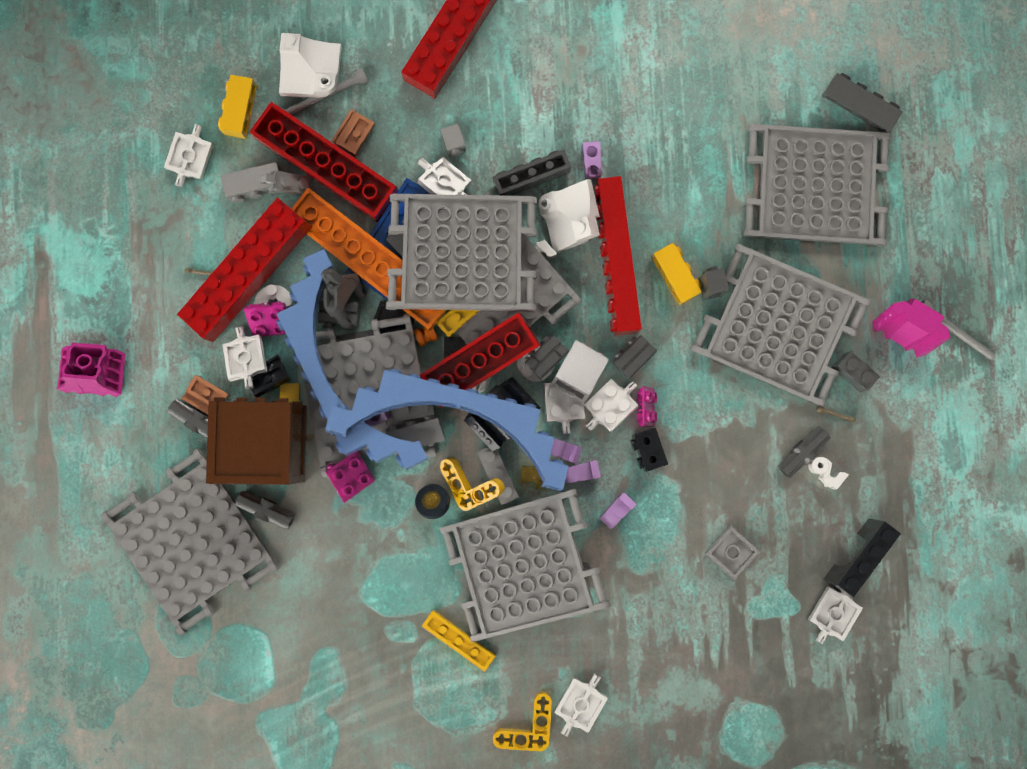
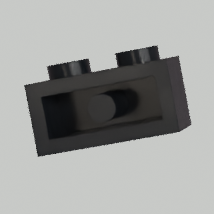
[630,428,668,472]

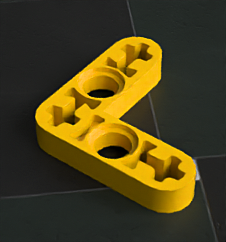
[440,457,505,511]
[493,691,552,751]

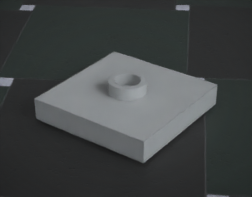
[705,525,760,580]

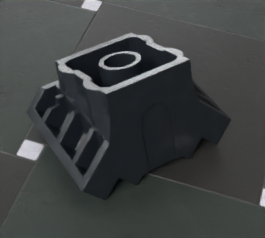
[464,377,541,452]

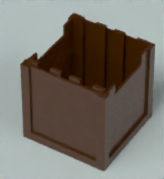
[206,397,307,485]

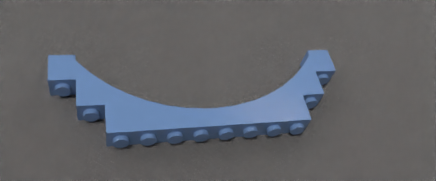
[276,249,429,470]
[325,369,568,491]

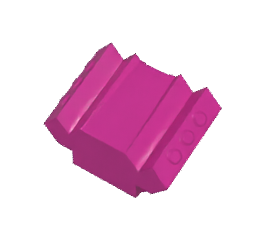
[872,299,950,358]
[57,343,126,397]

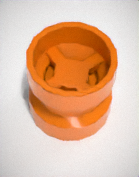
[413,327,438,347]

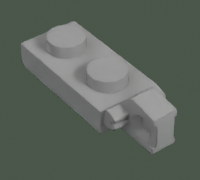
[260,171,310,196]

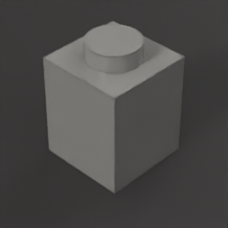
[440,124,466,156]

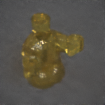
[521,465,543,490]

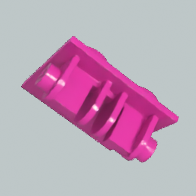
[244,301,286,337]
[637,386,657,427]
[325,451,375,503]

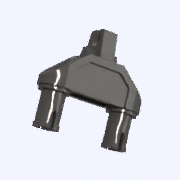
[321,268,367,328]

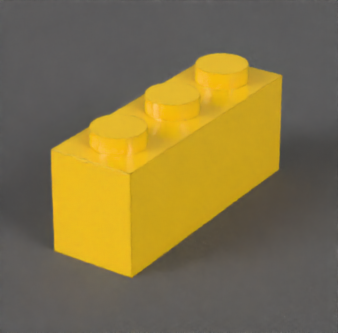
[218,75,257,139]
[651,243,702,306]

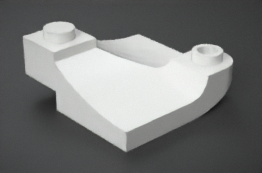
[279,33,342,98]
[538,179,600,253]

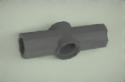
[167,398,208,438]
[777,426,831,478]
[235,490,295,529]

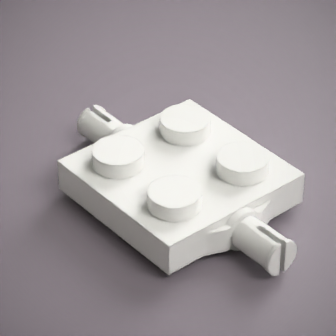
[164,124,214,187]
[417,157,471,195]
[222,327,267,389]
[543,369,585,434]
[584,379,639,433]
[808,586,863,645]
[554,673,608,737]

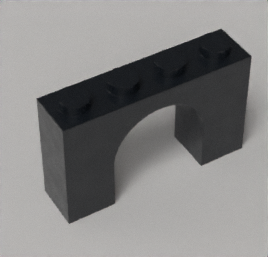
[823,518,901,598]

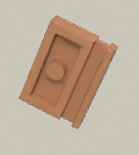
[332,109,375,156]
[181,375,230,414]

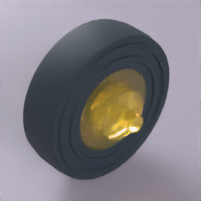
[415,484,450,519]

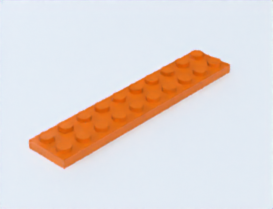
[291,188,446,331]

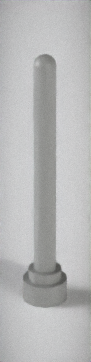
[285,68,369,115]
[921,299,995,360]

